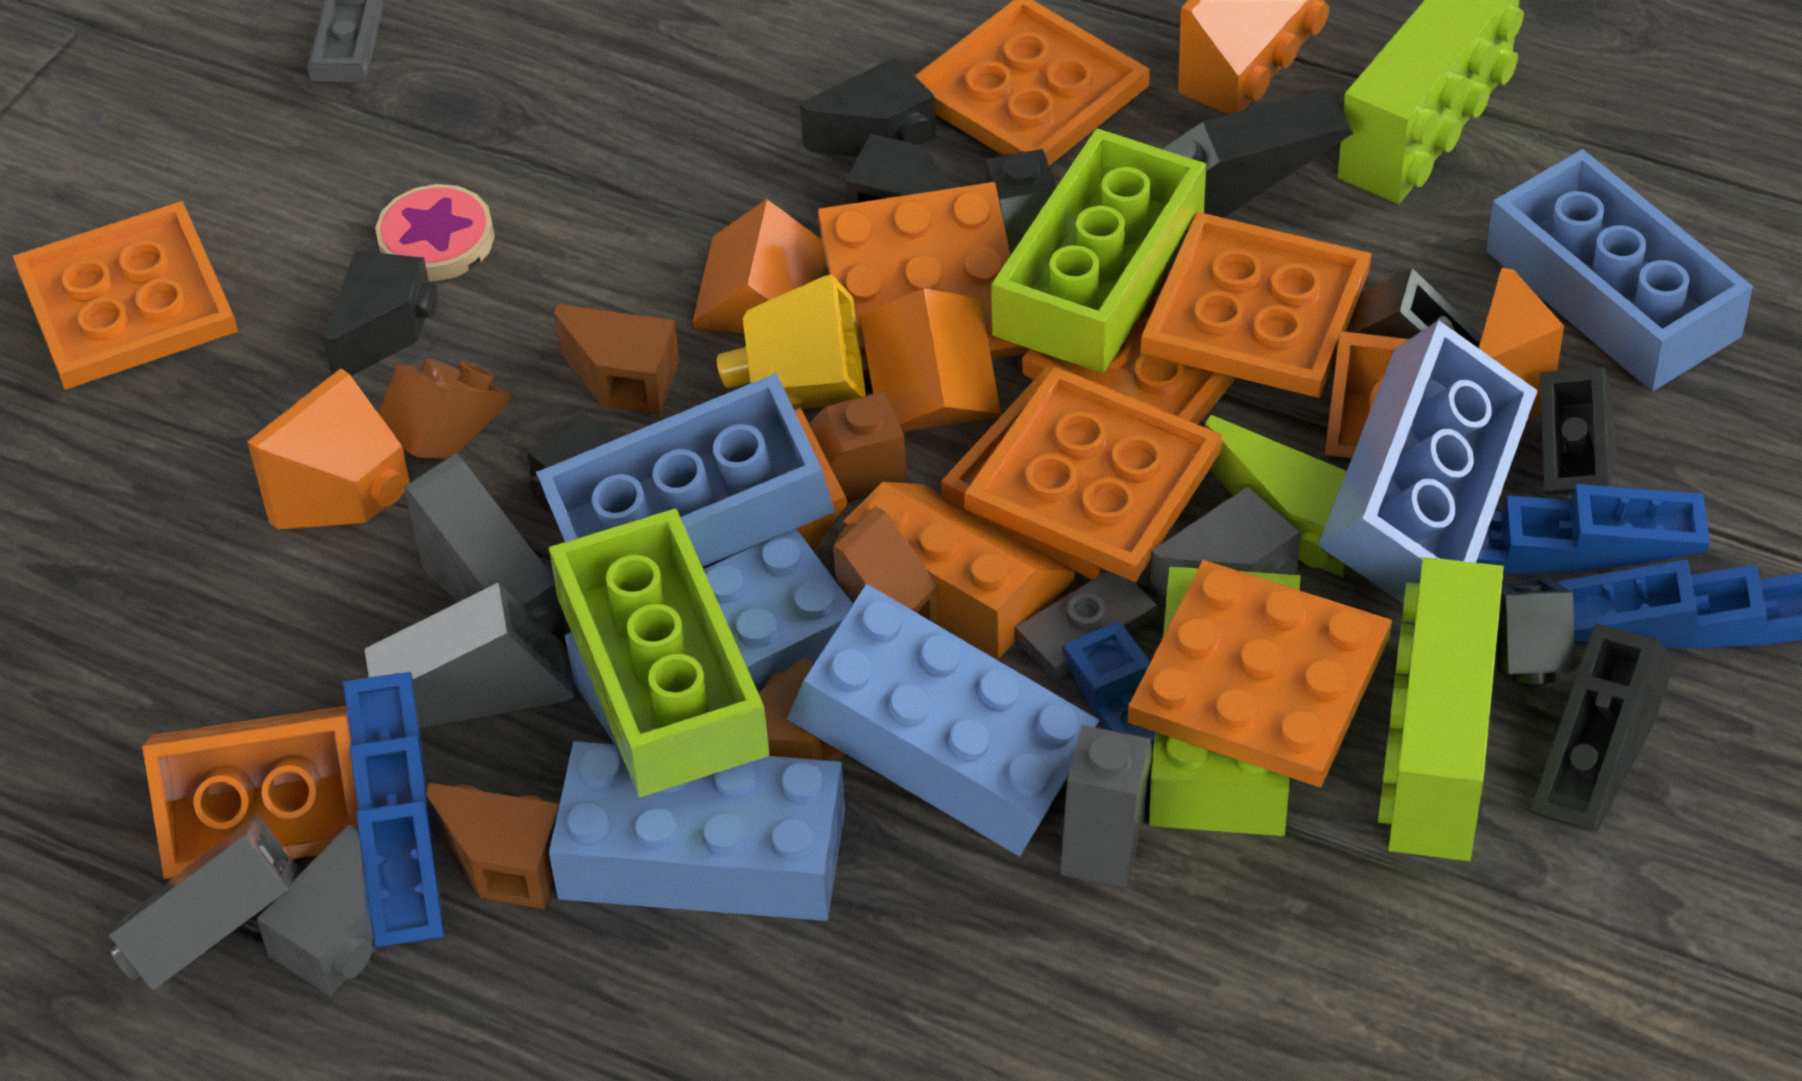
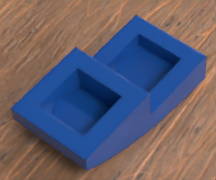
[1062,621,1155,752]

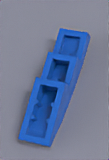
[1476,484,1710,575]
[1557,559,1802,648]
[343,671,444,948]

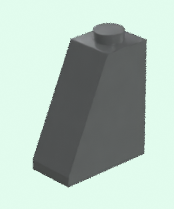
[404,454,564,633]
[365,582,575,728]
[1060,725,1153,889]
[109,813,298,991]

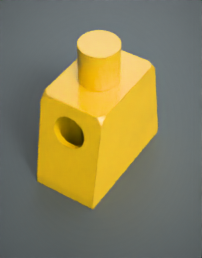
[717,274,866,410]

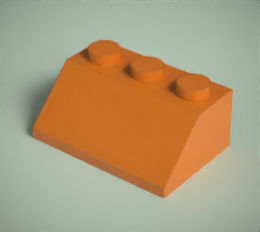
[1178,0,1329,115]
[843,482,1075,660]
[142,706,359,879]

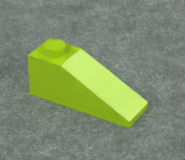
[1205,415,1350,578]

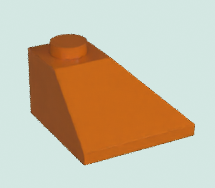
[247,368,410,530]

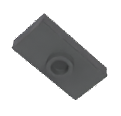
[307,0,383,82]
[1015,571,1157,681]

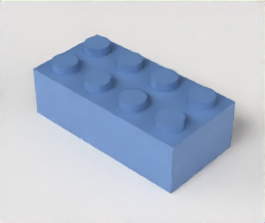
[1486,149,1753,392]
[1318,320,1538,604]
[536,373,835,567]
[565,528,853,745]
[787,584,1099,857]
[549,742,845,921]

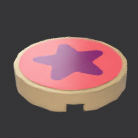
[375,184,495,282]

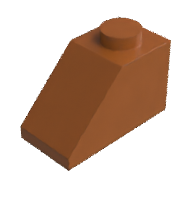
[809,391,907,500]

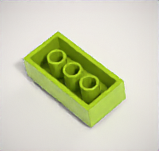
[1338,0,1524,205]
[991,128,1206,374]
[549,508,770,798]
[1378,557,1504,862]
[1149,566,1301,836]

